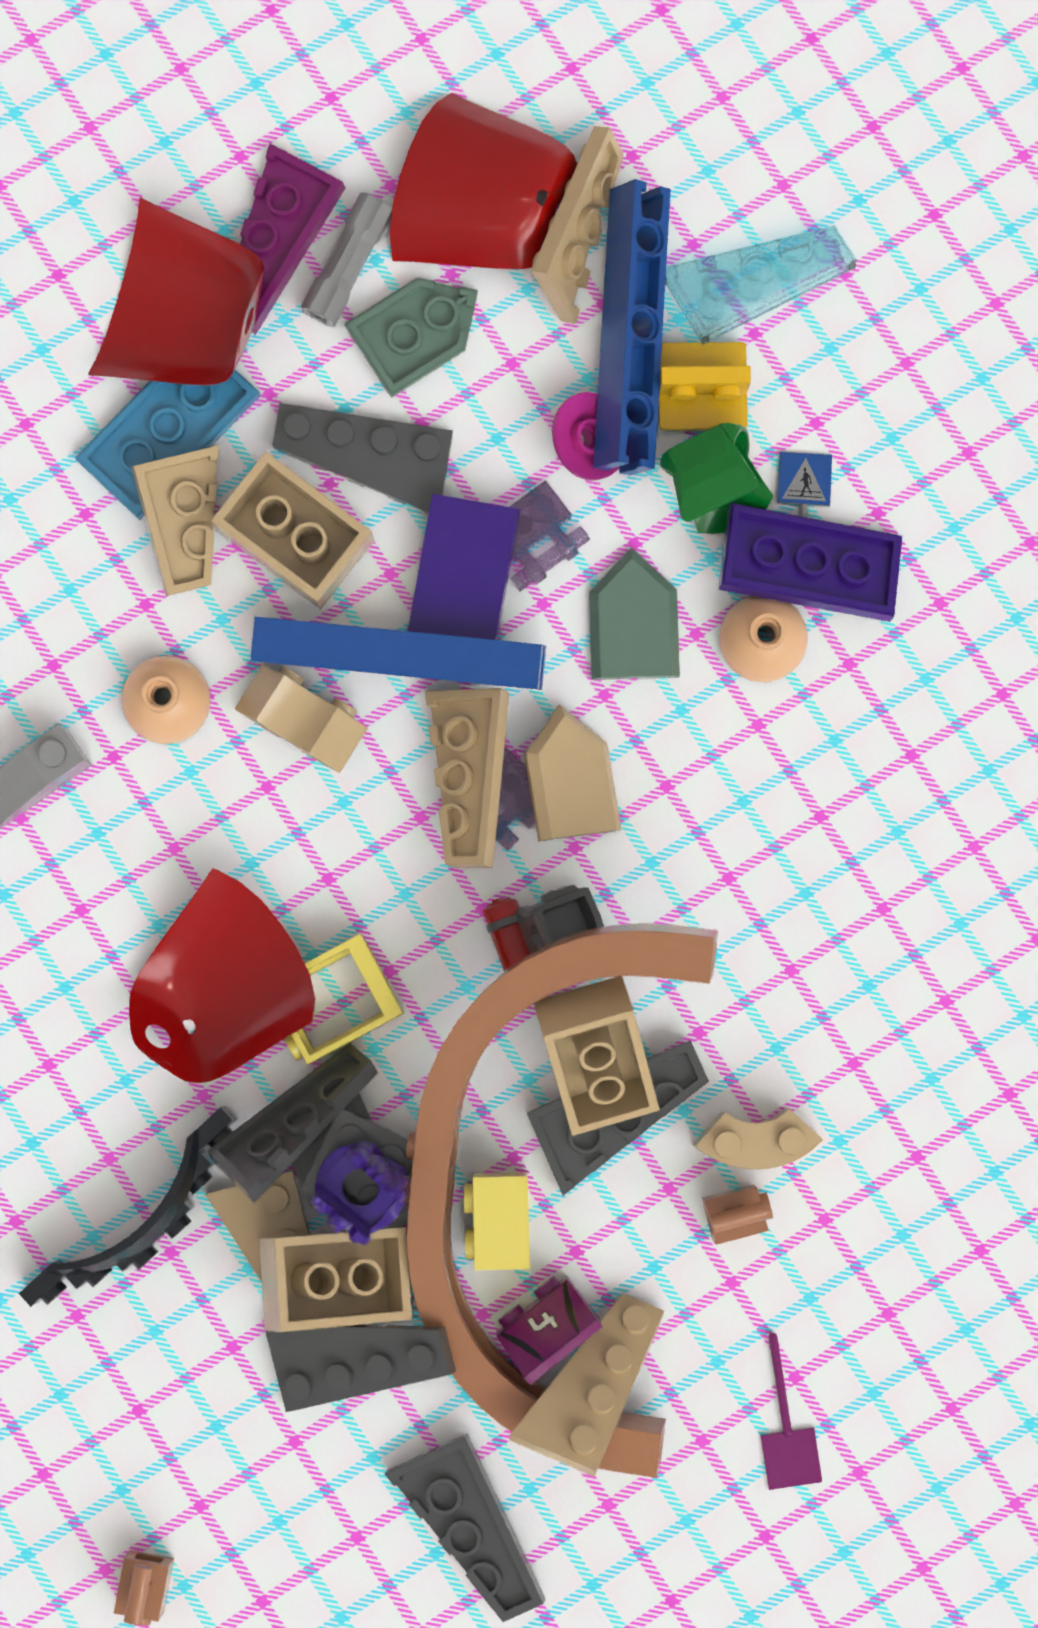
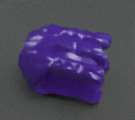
[310,1140,409,1246]

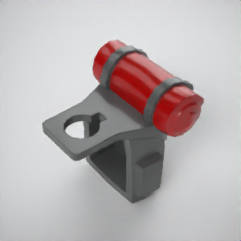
[482,885,604,971]

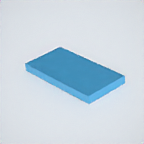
[75,369,261,521]

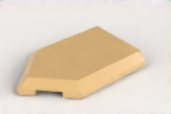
[524,704,622,842]

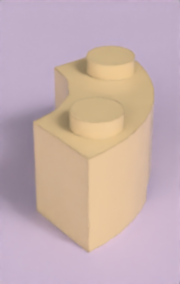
[234,664,368,773]
[692,1108,824,1170]

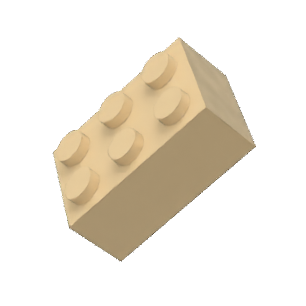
[211,451,374,610]
[534,976,660,1136]
[259,1227,412,1332]

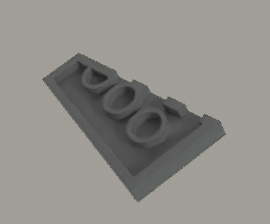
[272,403,453,515]
[527,1040,709,1196]
[207,1043,378,1203]
[263,1324,456,1412]
[385,1433,546,1622]

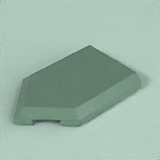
[344,278,478,398]
[589,547,680,680]

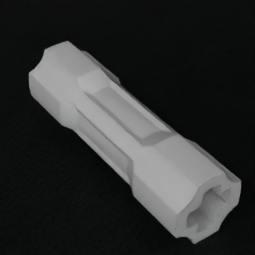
[301,192,392,327]

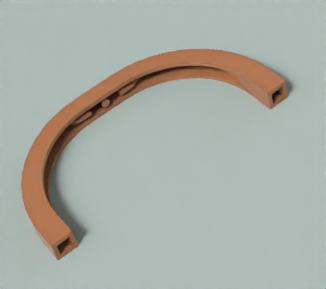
[404,923,718,1478]

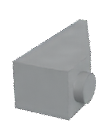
[0,723,92,829]

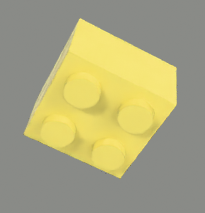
[464,1172,530,1270]

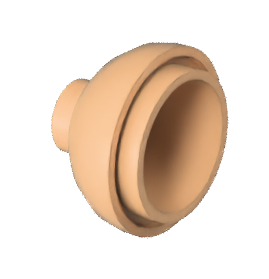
[719,596,808,682]
[121,656,211,744]

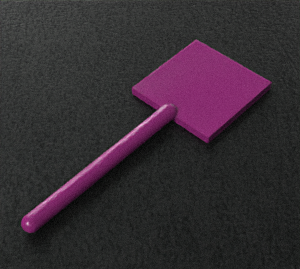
[760,1333,823,1490]

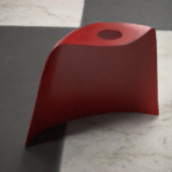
[390,93,577,269]
[88,197,264,385]
[129,868,316,1083]

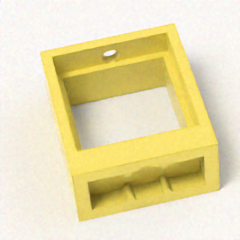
[285,933,405,1065]

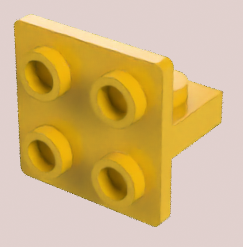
[659,342,751,431]

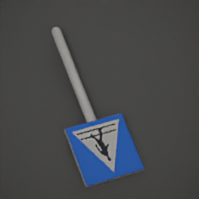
[777,452,832,517]

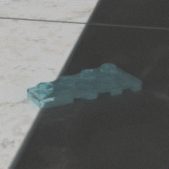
[665,225,857,345]

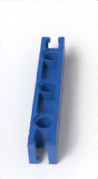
[593,179,671,476]
[250,616,547,690]

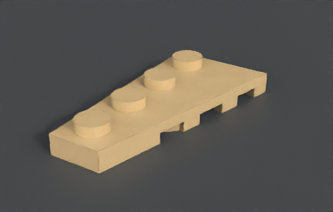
[531,126,624,324]
[425,688,510,868]
[510,1293,664,1477]

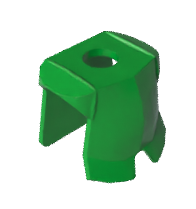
[660,423,774,534]

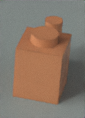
[701,1185,773,1245]
[113,1550,174,1626]

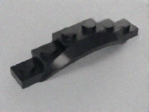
[19,1106,237,1307]

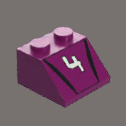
[496,1275,603,1385]

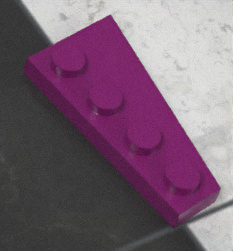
[215,143,346,335]

